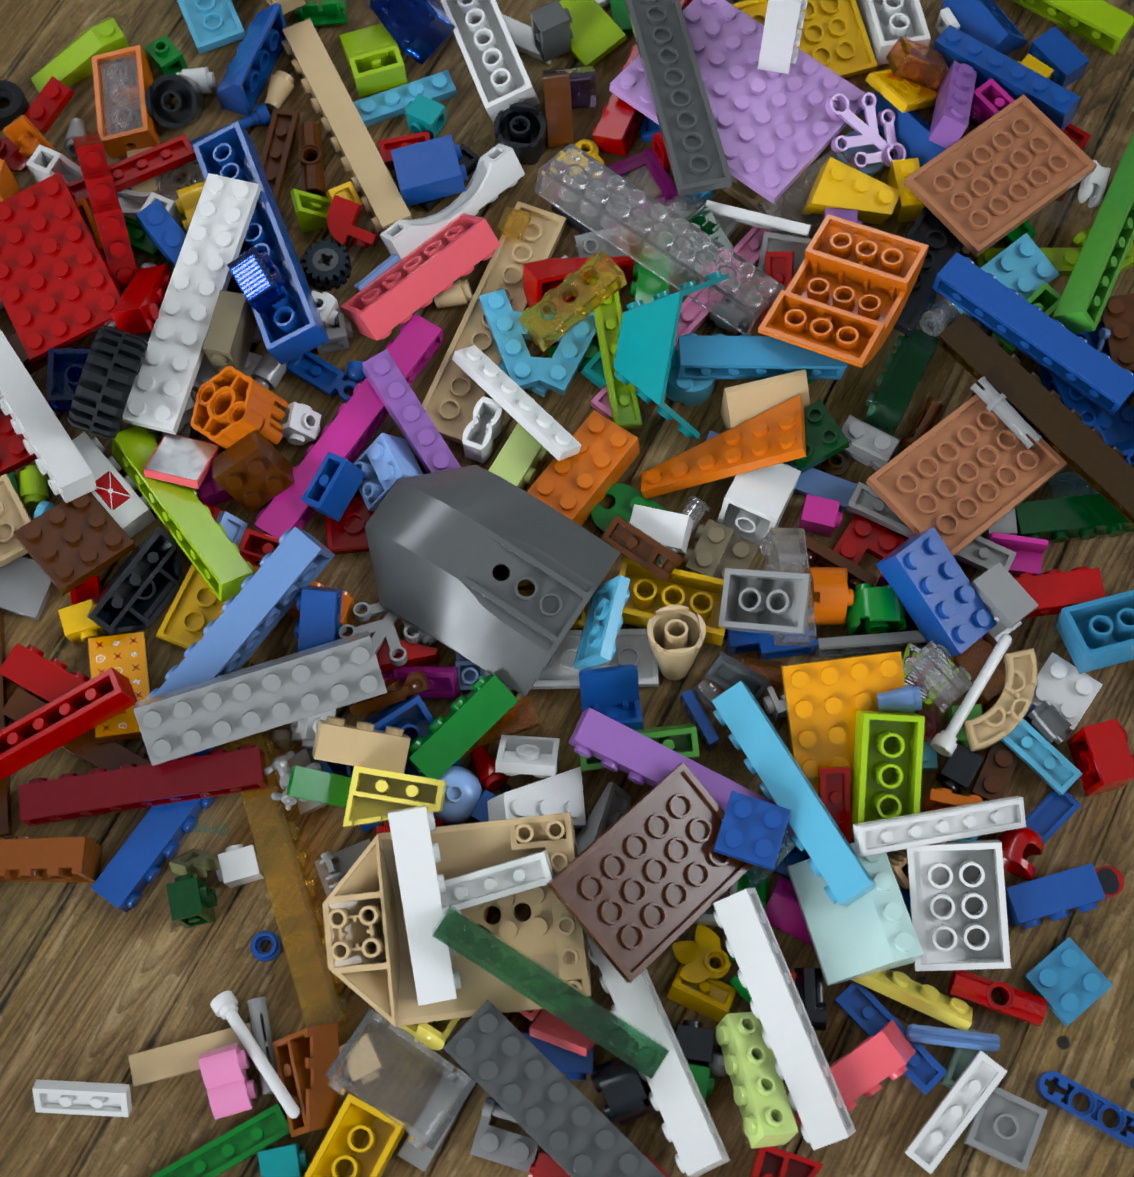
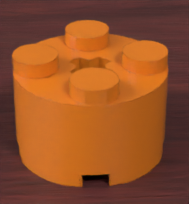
[801,567,854,625]

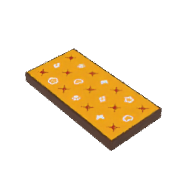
[87,630,152,744]

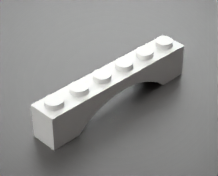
[380,143,525,260]
[26,144,182,224]

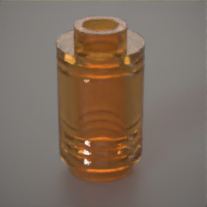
[739,655,784,690]

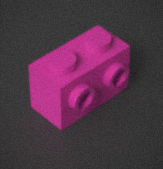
[970,78,1015,125]

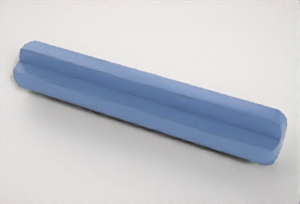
[906,1024,1000,1052]

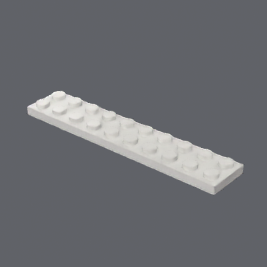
[122,173,262,435]

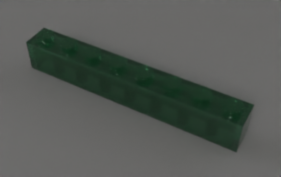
[432,905,669,1079]

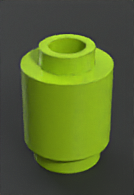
[19,465,49,508]

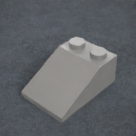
[718,568,811,634]

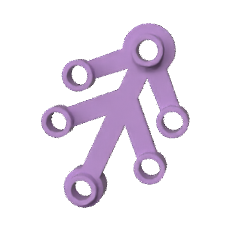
[825,92,906,169]

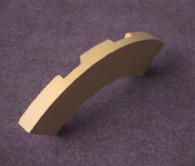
[963,648,1038,752]

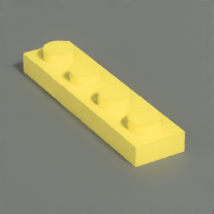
[852,970,973,1031]

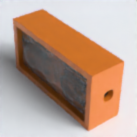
[92,45,160,159]

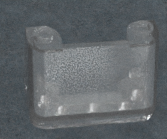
[325,1008,477,1151]

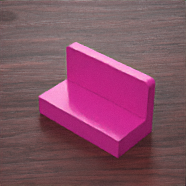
[987,532,1049,576]
[766,876,813,946]

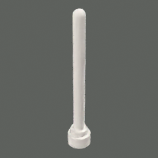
[930,634,1012,757]
[210,991,300,1119]

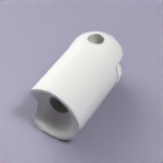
[1078,160,1111,208]

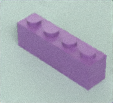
[928,61,977,149]

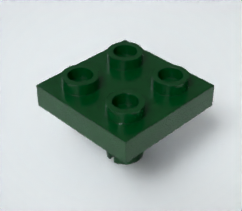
[792,399,850,474]

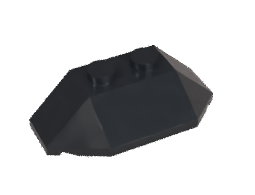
[87,526,184,634]

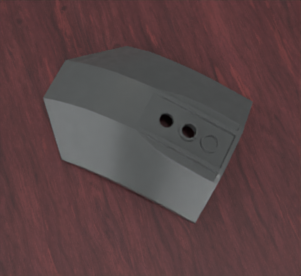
[365,465,621,697]

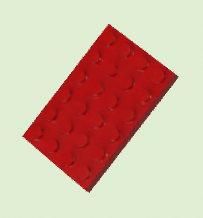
[0,171,121,362]

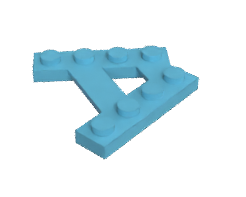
[479,289,597,396]

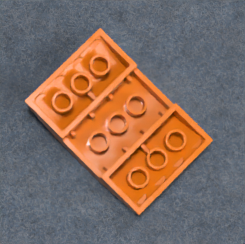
[758,214,929,368]

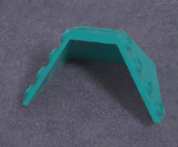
[613,270,729,439]

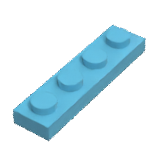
[353,70,457,127]

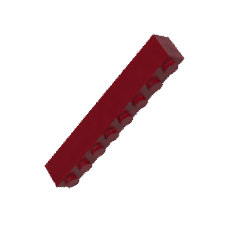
[19,744,268,826]

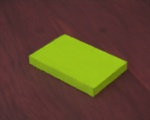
[560,0,627,71]

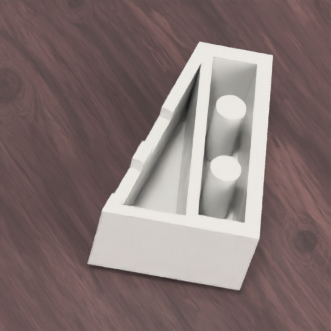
[487,766,586,830]

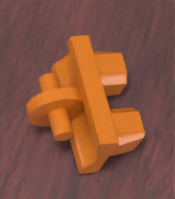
[3,115,56,160]

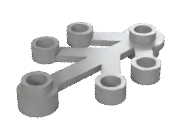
[338,602,422,666]

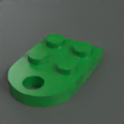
[591,483,668,534]

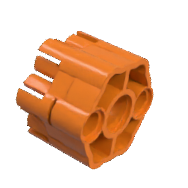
[191,366,288,449]

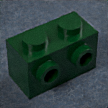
[166,874,218,929]

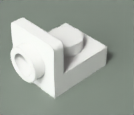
[762,686,787,721]

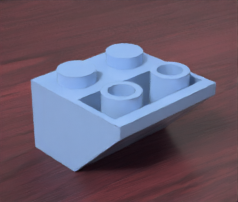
[353,433,423,511]

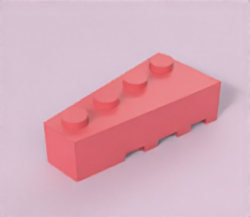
[790,1019,916,1129]

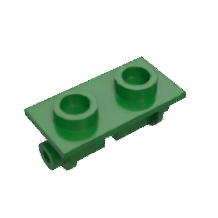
[295,0,347,27]

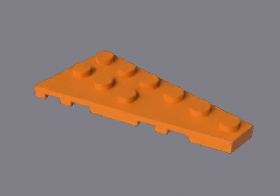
[641,394,806,499]

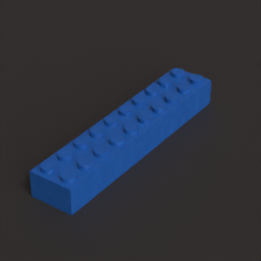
[192,121,329,365]

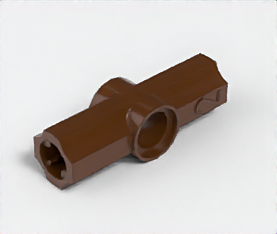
[298,121,326,196]

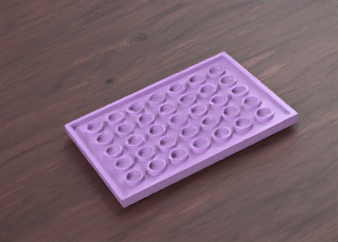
[609,0,869,204]

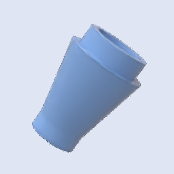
[876,684,922,714]

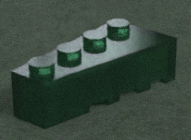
[863,329,939,437]

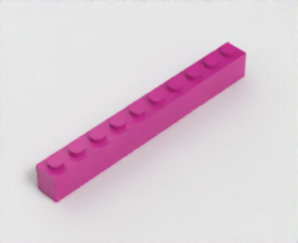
[254,313,444,538]

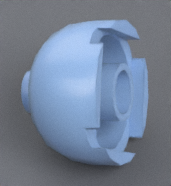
[433,766,482,825]

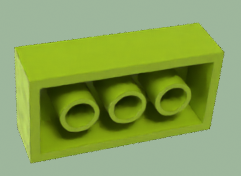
[851,710,925,833]

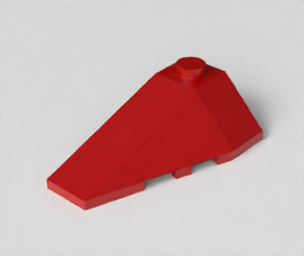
[523,256,634,315]

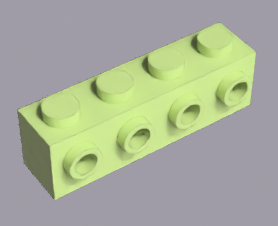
[715,1012,799,1149]

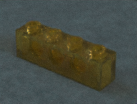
[518,250,627,352]

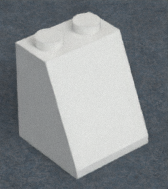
[717,463,801,552]

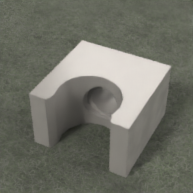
[971,562,1039,646]

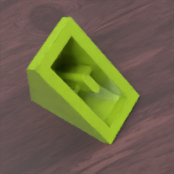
[290,188,331,233]

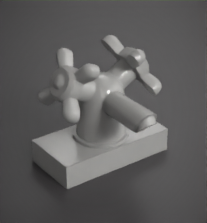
[263,748,328,815]

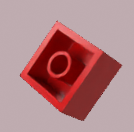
[1067,718,1134,797]

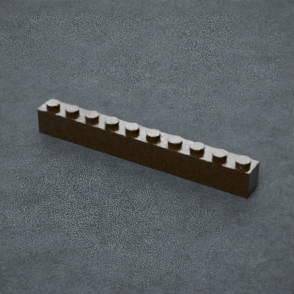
[939,313,1134,526]

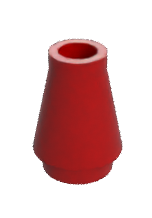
[470,746,507,792]

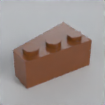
[272,1022,340,1138]

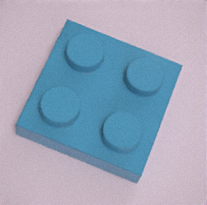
[1022,937,1113,1026]

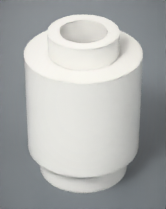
[176,67,215,94]

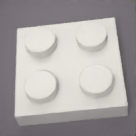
[1031,652,1103,732]

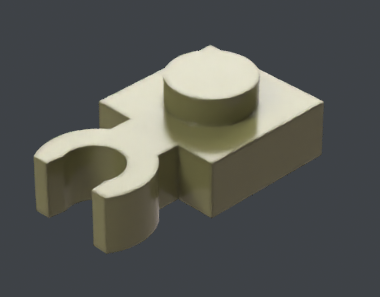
[169,848,220,878]

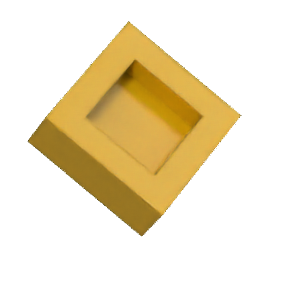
[326,180,362,206]

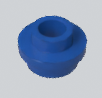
[250,930,282,962]

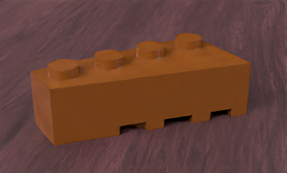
[0,836,103,883]

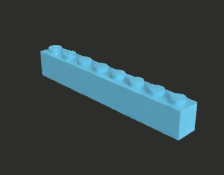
[712,681,877,907]

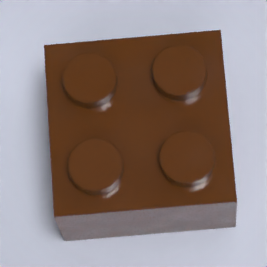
[212,429,294,513]

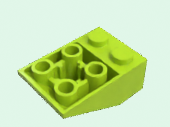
[339,22,408,98]

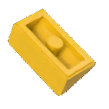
[667,964,737,1023]

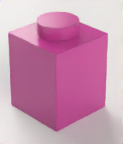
[798,494,843,537]

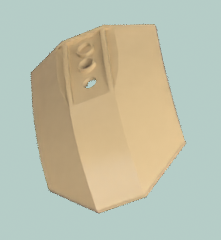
[322,812,591,1027]

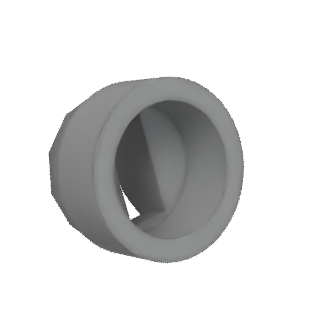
[708,1051,727,1076]

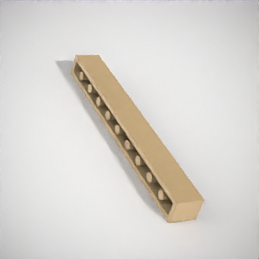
[281,19,412,233]

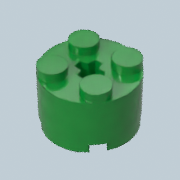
[846,583,907,636]

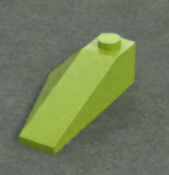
[31,17,129,93]

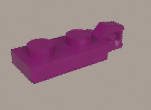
[381,667,460,698]

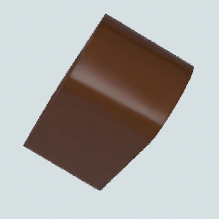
[542,72,574,148]

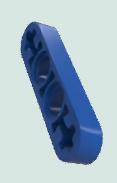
[1035,1071,1134,1149]

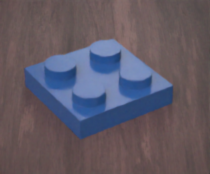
[713,791,791,871]

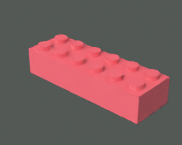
[340,213,501,341]

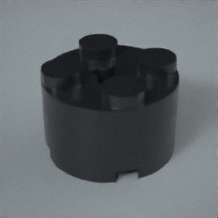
[145,74,204,129]
[494,103,547,165]
[590,1050,656,1126]

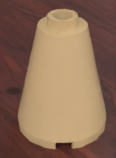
[647,605,706,680]

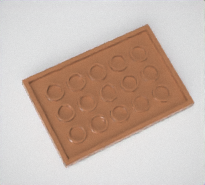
[904,94,1097,257]
[866,388,1067,557]

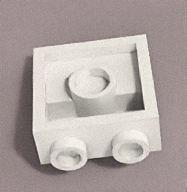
[495,735,560,778]

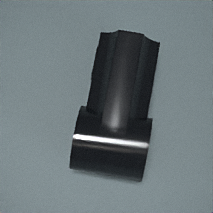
[794,967,827,1031]

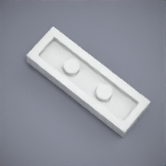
[32,1079,132,1117]

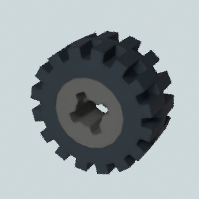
[302,239,352,291]

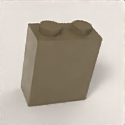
[203,290,257,374]

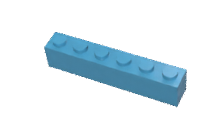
[675,334,847,380]

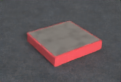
[144,433,220,489]

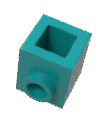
[405,93,447,139]
[258,1144,309,1177]

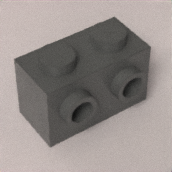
[530,0,573,63]

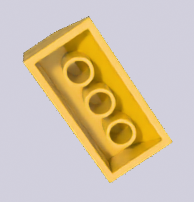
[304,1094,408,1177]

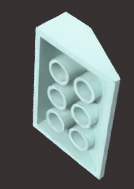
[787,842,923,986]

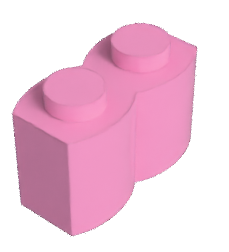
[198,1042,258,1119]

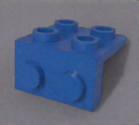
[579,664,644,730]

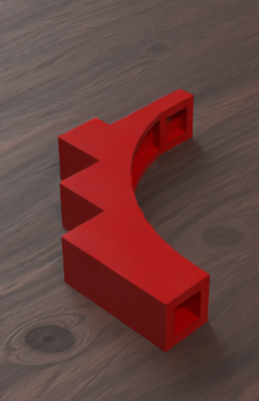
[72,133,137,290]

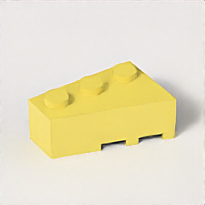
[343,766,448,827]

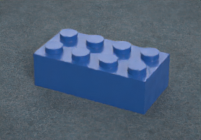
[876,527,997,660]

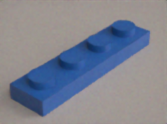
[834,981,948,1095]

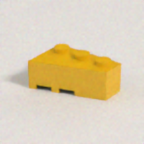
[801,157,901,225]

